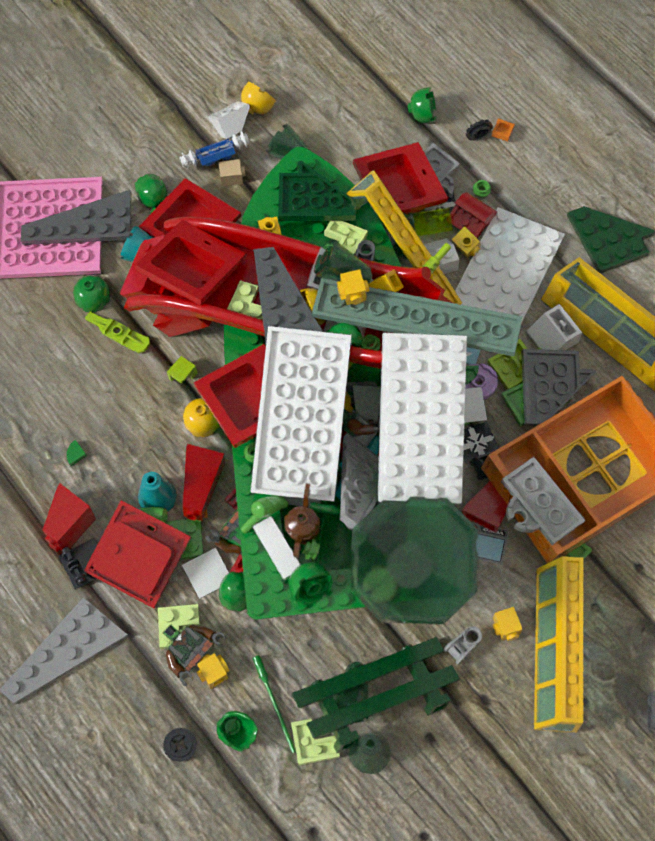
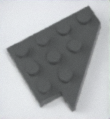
[521,349,596,426]

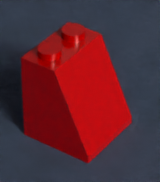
[42,483,96,553]

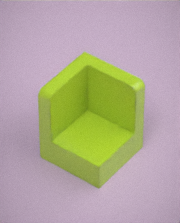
[167,356,198,383]

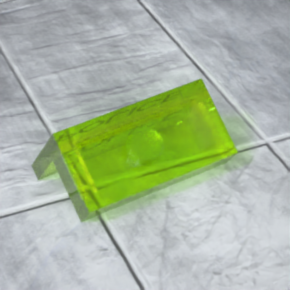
[414,207,453,236]

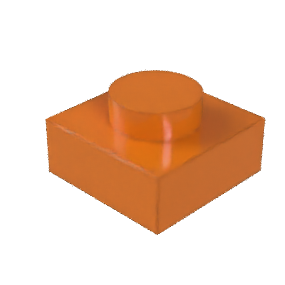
[492,119,515,142]

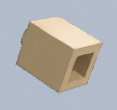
[219,159,246,187]

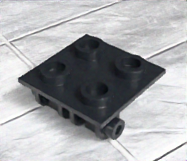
[59,538,98,590]

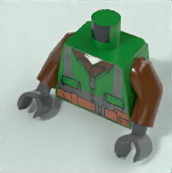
[206,497,242,554]

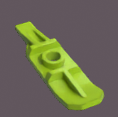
[85,312,150,353]

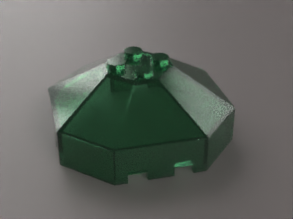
[351,496,478,625]

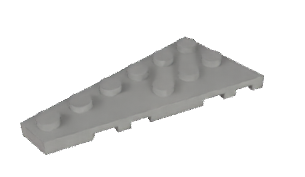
[340,433,379,533]
[0,597,129,705]

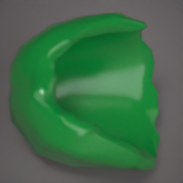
[135,174,167,208]
[325,322,363,347]
[218,571,247,611]
[216,711,258,752]

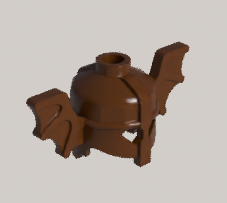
[284,483,321,558]

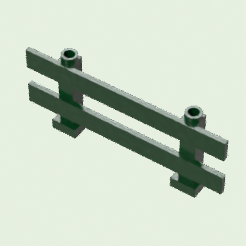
[292,637,460,753]

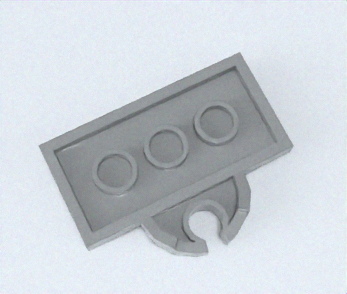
[424,143,460,205]
[501,457,585,545]

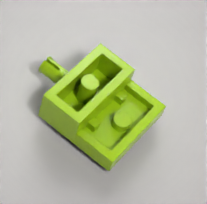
[487,339,540,390]

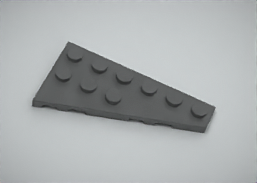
[21,190,131,245]
[254,247,323,343]

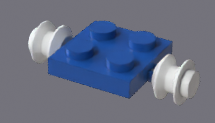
[180,131,250,169]

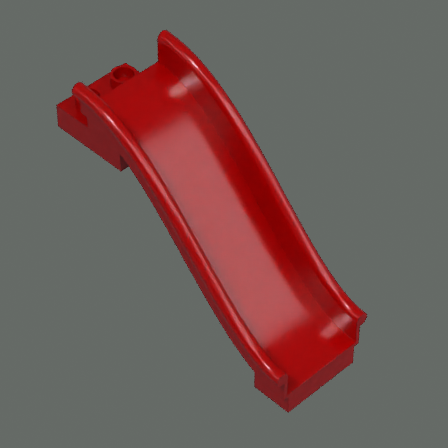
[127,217,453,369]

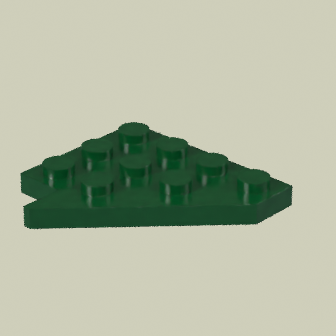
[278,161,356,221]
[567,206,655,274]

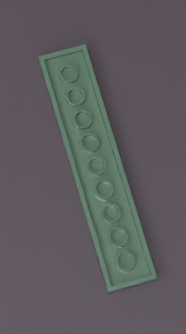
[312,278,523,356]

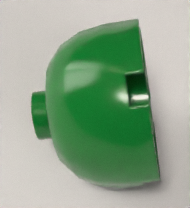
[408,87,437,123]
[73,275,111,313]
[289,562,333,605]

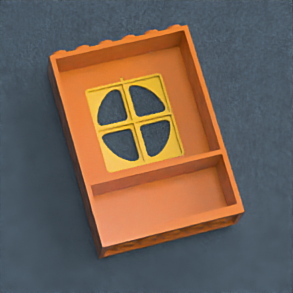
[481,376,655,563]

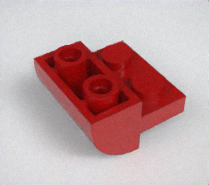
[446,192,498,238]

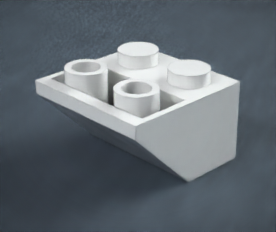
[526,304,582,350]

